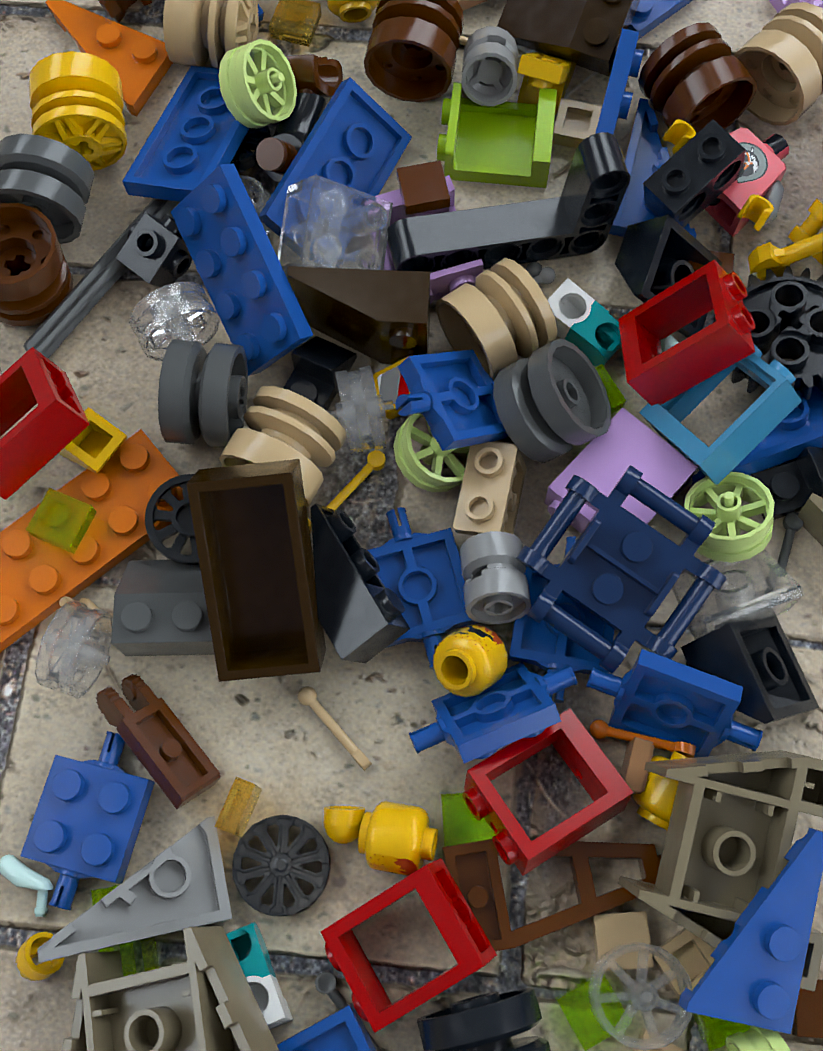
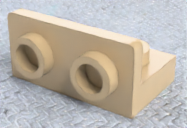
[453,442,527,535]

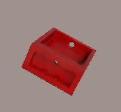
[618,259,755,406]
[0,347,90,500]
[462,708,633,876]
[321,858,497,1033]

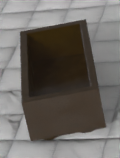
[186,459,326,682]

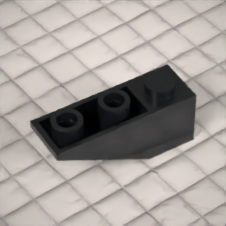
[310,503,410,663]

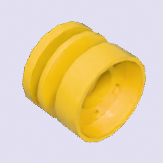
[29,51,127,171]

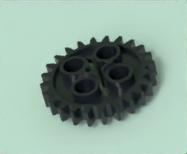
[713,266,823,400]

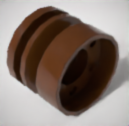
[364,0,464,102]
[638,22,757,134]
[0,203,73,327]

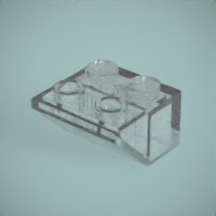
[277,174,393,279]

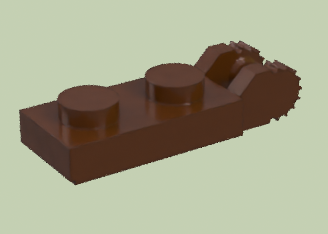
[96,674,221,809]

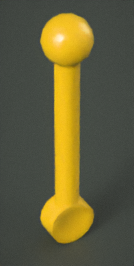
[326,450,386,510]

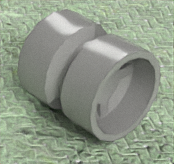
[461,26,518,106]
[460,531,531,624]

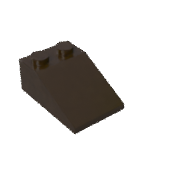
[497,0,640,77]
[287,266,430,365]

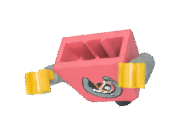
[662,119,789,237]

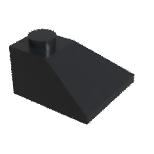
[615,214,723,338]
[681,616,819,724]

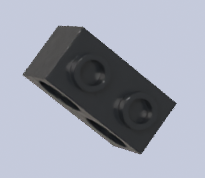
[643,120,746,228]

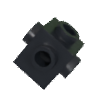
[116,213,192,290]

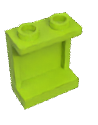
[437,82,557,188]

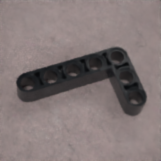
[386,132,631,273]

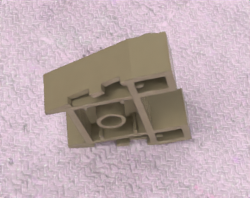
[618,750,823,991]
[62,926,279,1051]

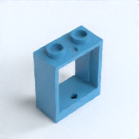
[639,343,802,485]

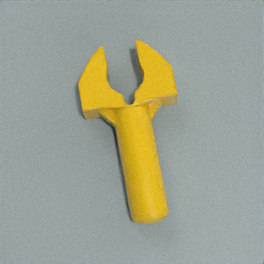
[748,232,823,280]

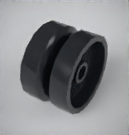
[417,988,551,1051]

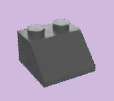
[111,560,214,656]

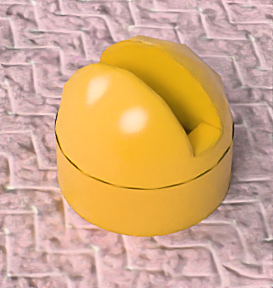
[323,806,365,844]
[15,932,65,981]

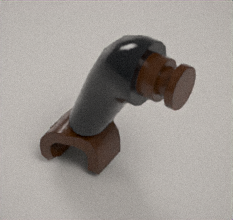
[256,54,343,182]

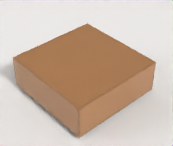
[620,737,654,798]

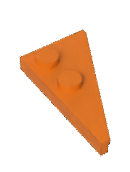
[45,0,173,117]

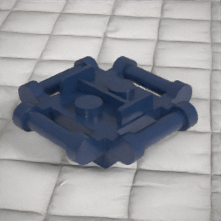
[516,465,727,674]

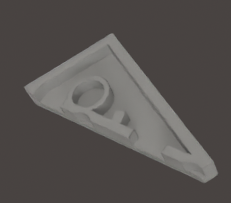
[37,816,232,963]

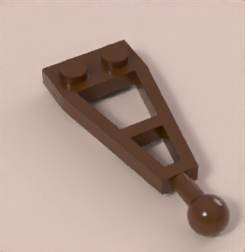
[442,839,662,951]

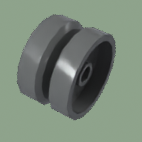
[0,134,95,244]
[158,339,248,448]
[493,339,611,463]

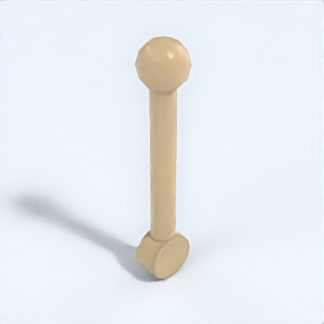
[297,686,372,771]

